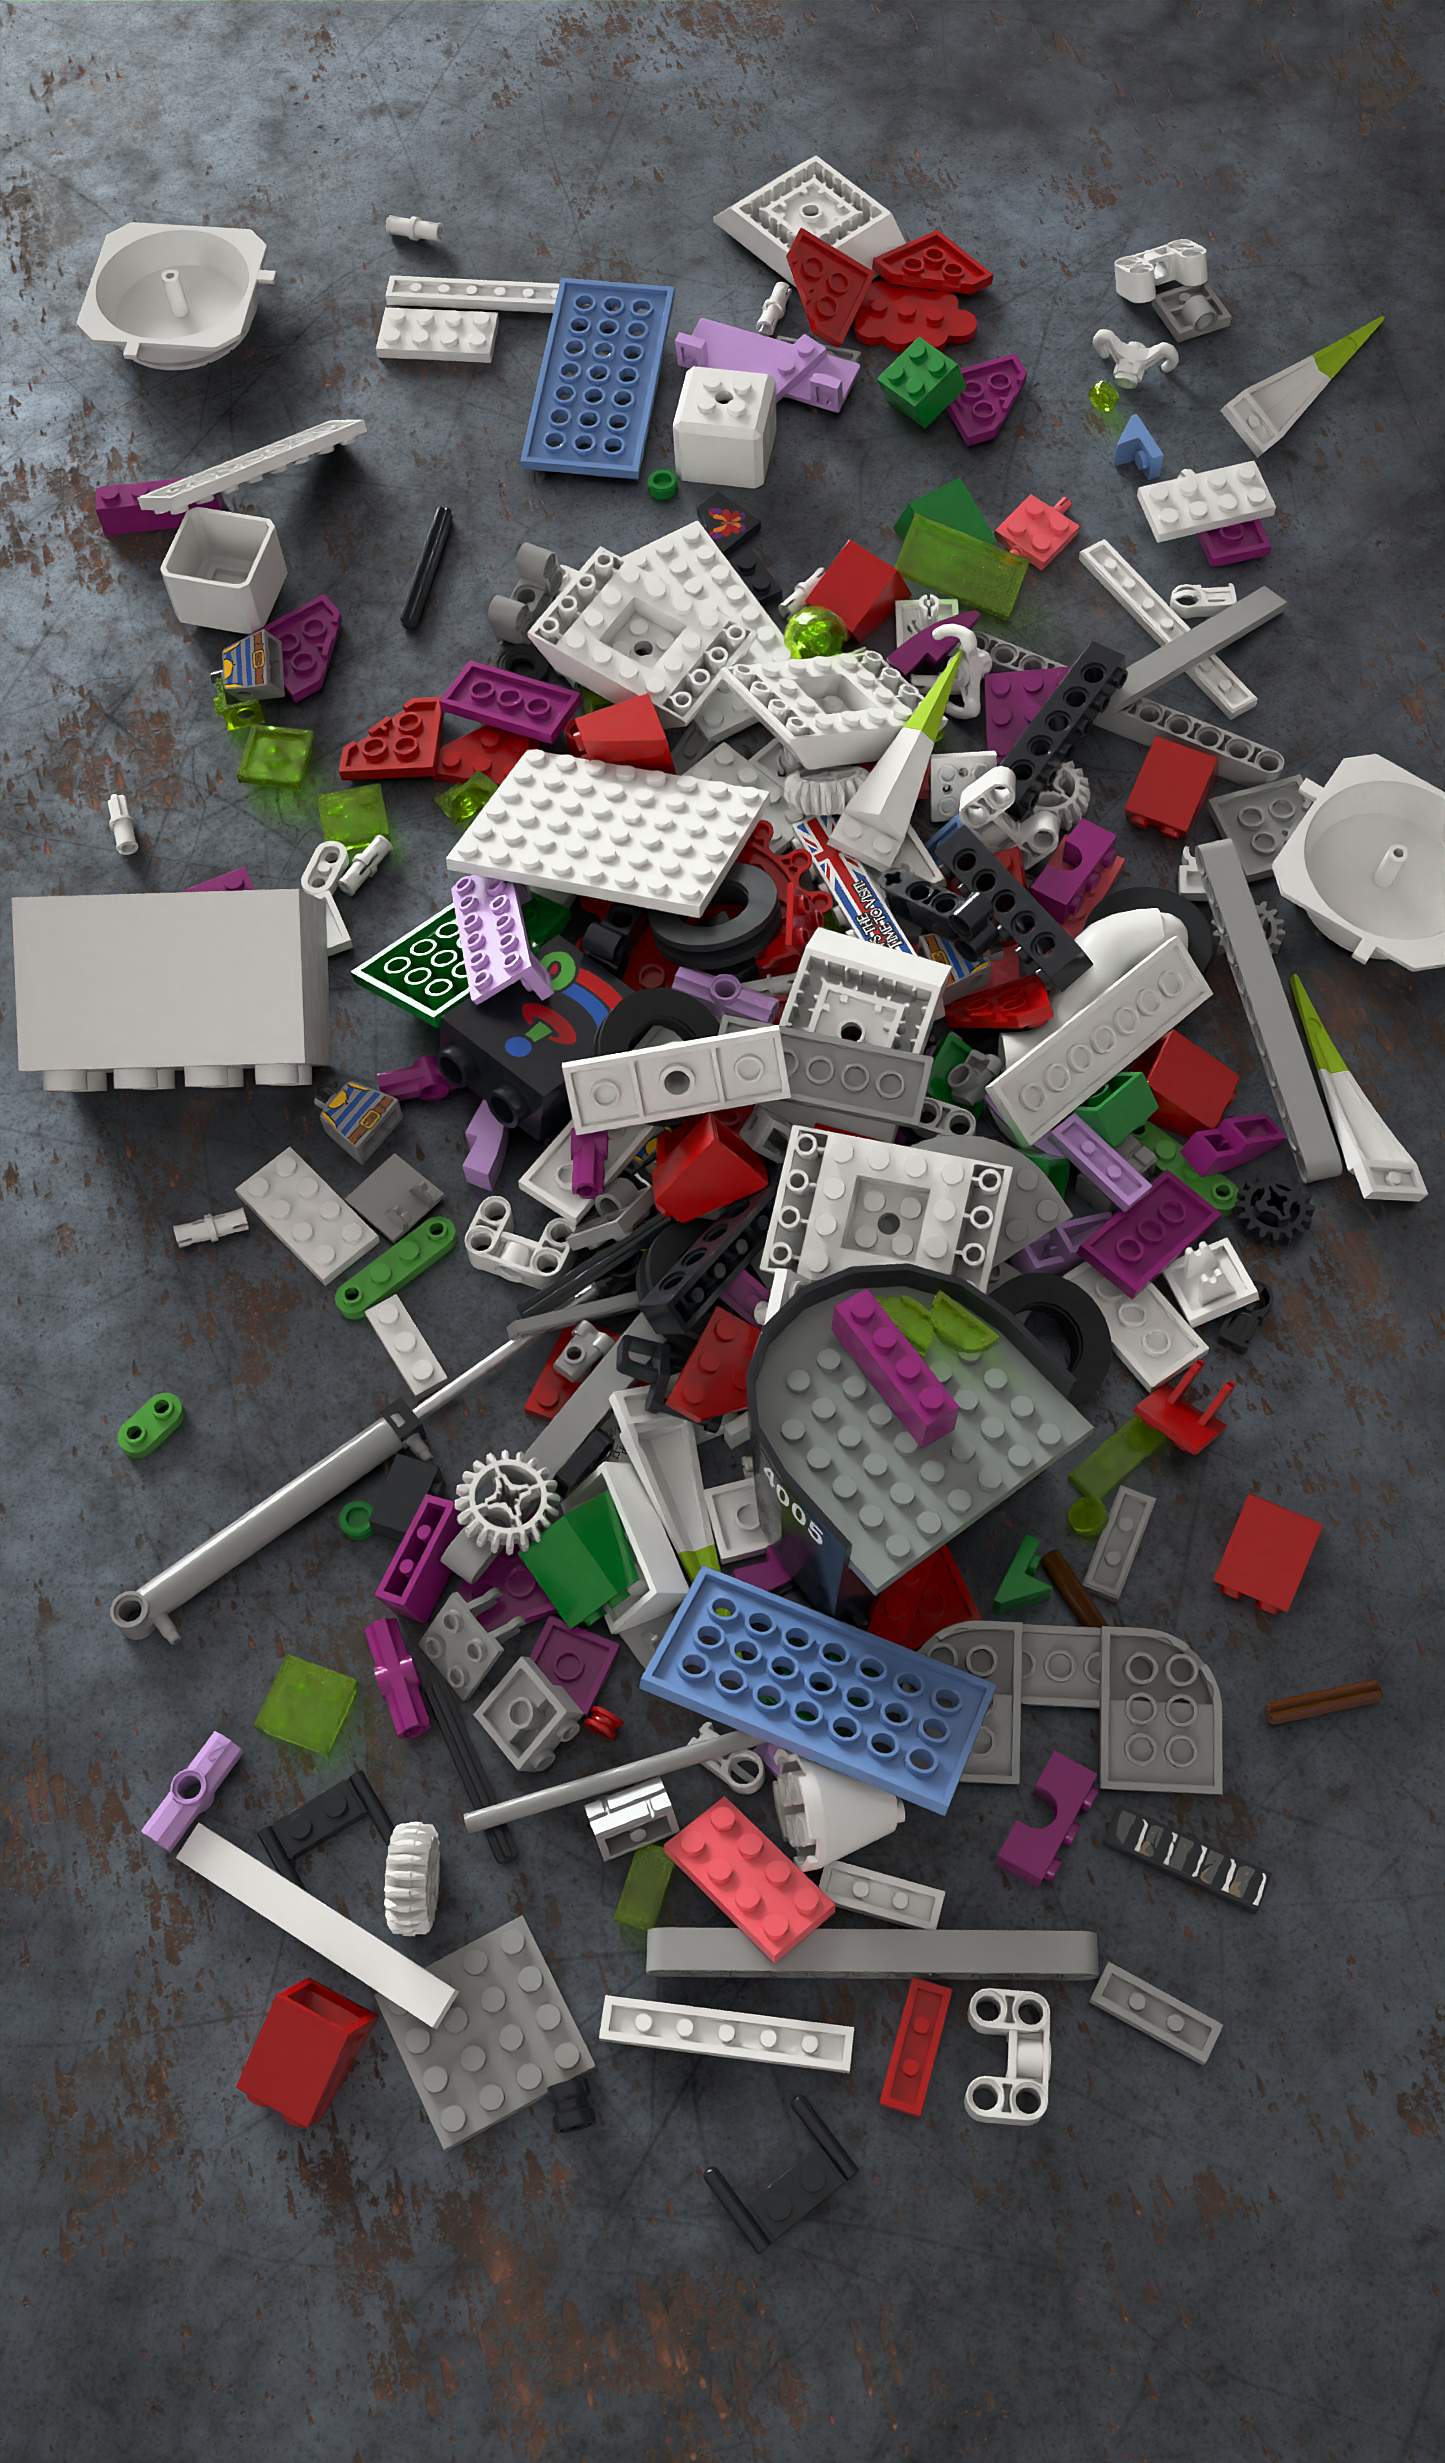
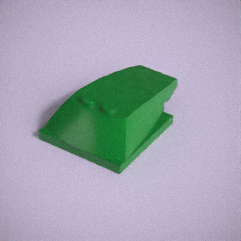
[351,891,572,1028]

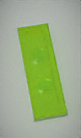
[1068,1414,1168,1505]

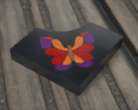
[696,491,761,558]

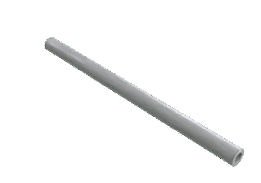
[463,1730,767,1834]

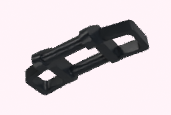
[616,1335,747,1434]

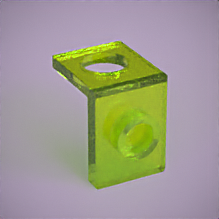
[213,678,265,731]
[434,778,482,826]

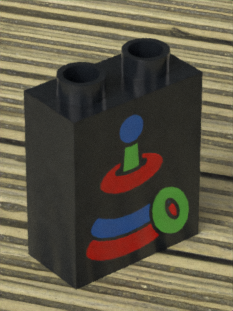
[436,934,654,1142]

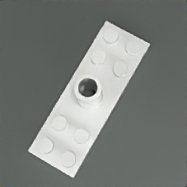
[562,1025,791,1135]

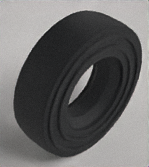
[493,643,550,683]

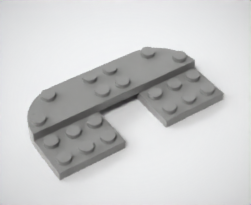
[900,1621,1223,1795]

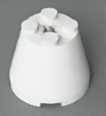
[773,1748,905,1872]

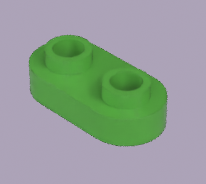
[118,1393,185,1458]

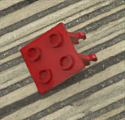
[755,882,824,977]
[1133,1358,1236,1456]

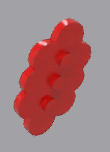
[851,280,977,352]

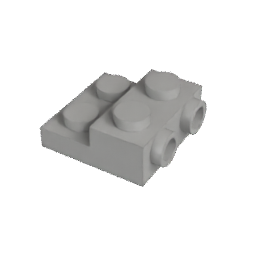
[473,1656,584,1772]

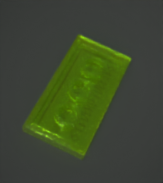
[894,513,1030,620]

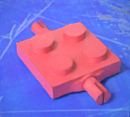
[994,494,1080,571]

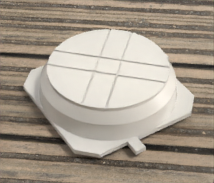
[77,222,277,370]
[1272,754,1445,972]

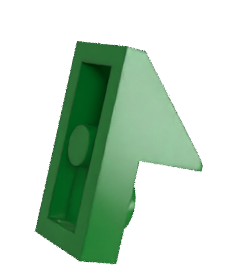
[991,1534,1052,1616]

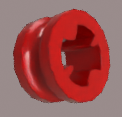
[583,1706,624,1742]

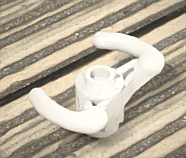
[1093,329,1179,389]
[932,624,992,719]

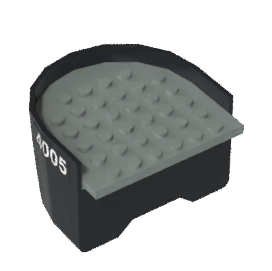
[746,1263,1094,1622]

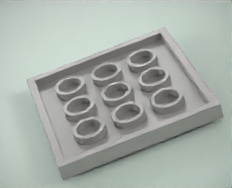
[374,1915,597,2152]

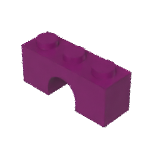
[1030,818,1118,925]
[995,1750,1099,1889]

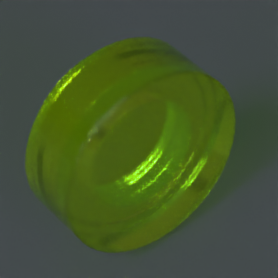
[1088,381,1119,411]
[1068,1496,1109,1536]

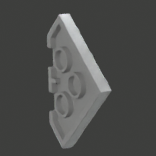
[1207,774,1313,883]

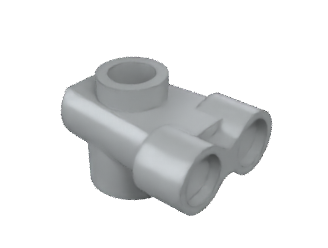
[948,1050,1004,1107]
[553,1319,615,1382]

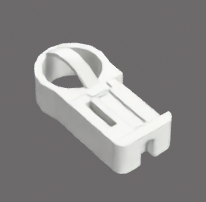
[1170,583,1237,619]
[687,1722,766,1795]

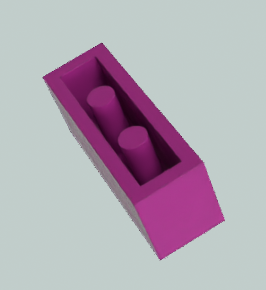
[374,1494,465,1624]

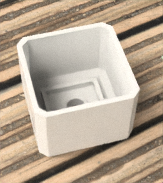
[673,366,777,489]
[160,507,288,634]

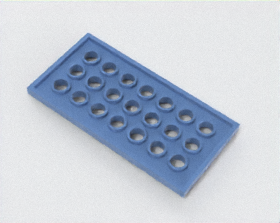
[520,278,675,479]
[639,1565,997,1816]

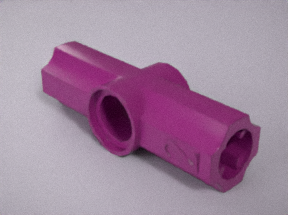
[377,1055,467,1101]
[571,1128,608,1199]
[365,1618,432,1739]

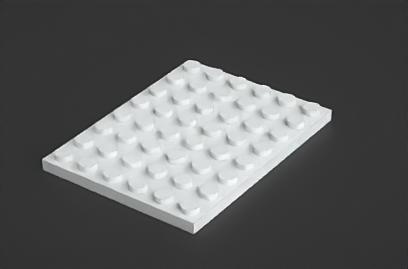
[446,749,771,918]

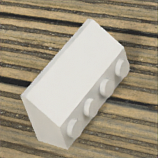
[560,1462,689,1634]

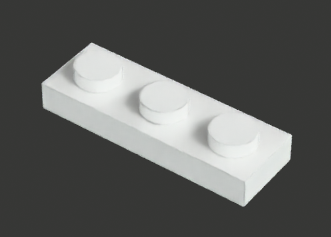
[364,1294,449,1401]
[819,1861,945,1930]

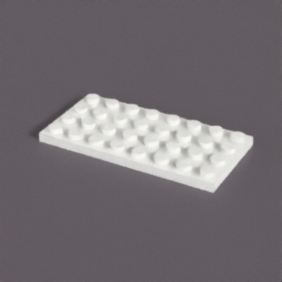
[621,520,801,743]

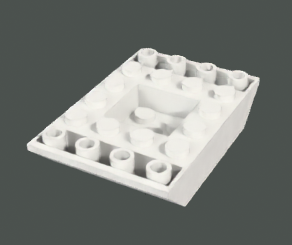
[713,156,906,288]
[527,546,758,729]
[719,651,948,770]
[754,927,952,1144]
[760,1125,1013,1294]

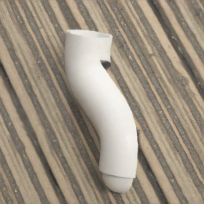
[998,908,1188,1074]

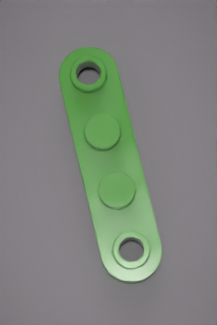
[1130,1121,1239,1217]
[335,1216,457,1319]

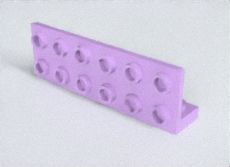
[675,318,860,413]
[451,875,554,1005]

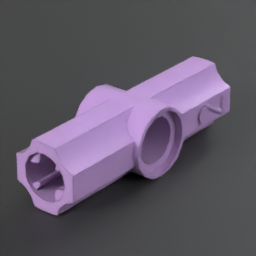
[671,966,779,1024]
[141,1731,244,1853]

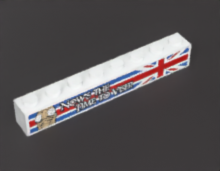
[791,815,945,1021]

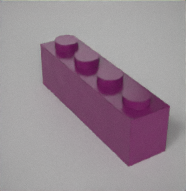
[95,477,224,536]
[831,1288,960,1449]

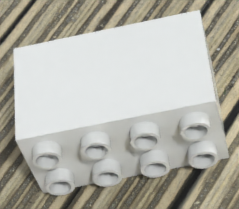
[12,889,331,1092]

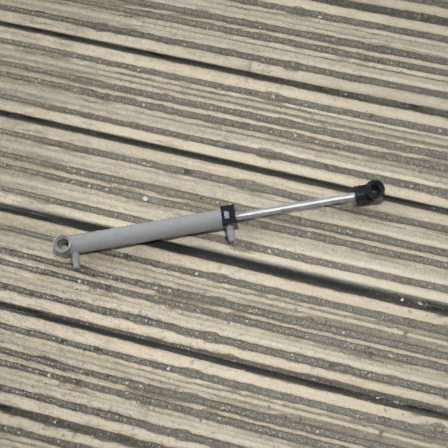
[110,1252,640,1645]

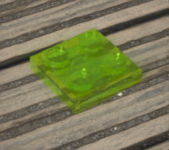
[236,724,316,789]
[317,783,391,850]
[254,1654,360,1756]

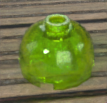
[783,606,848,660]

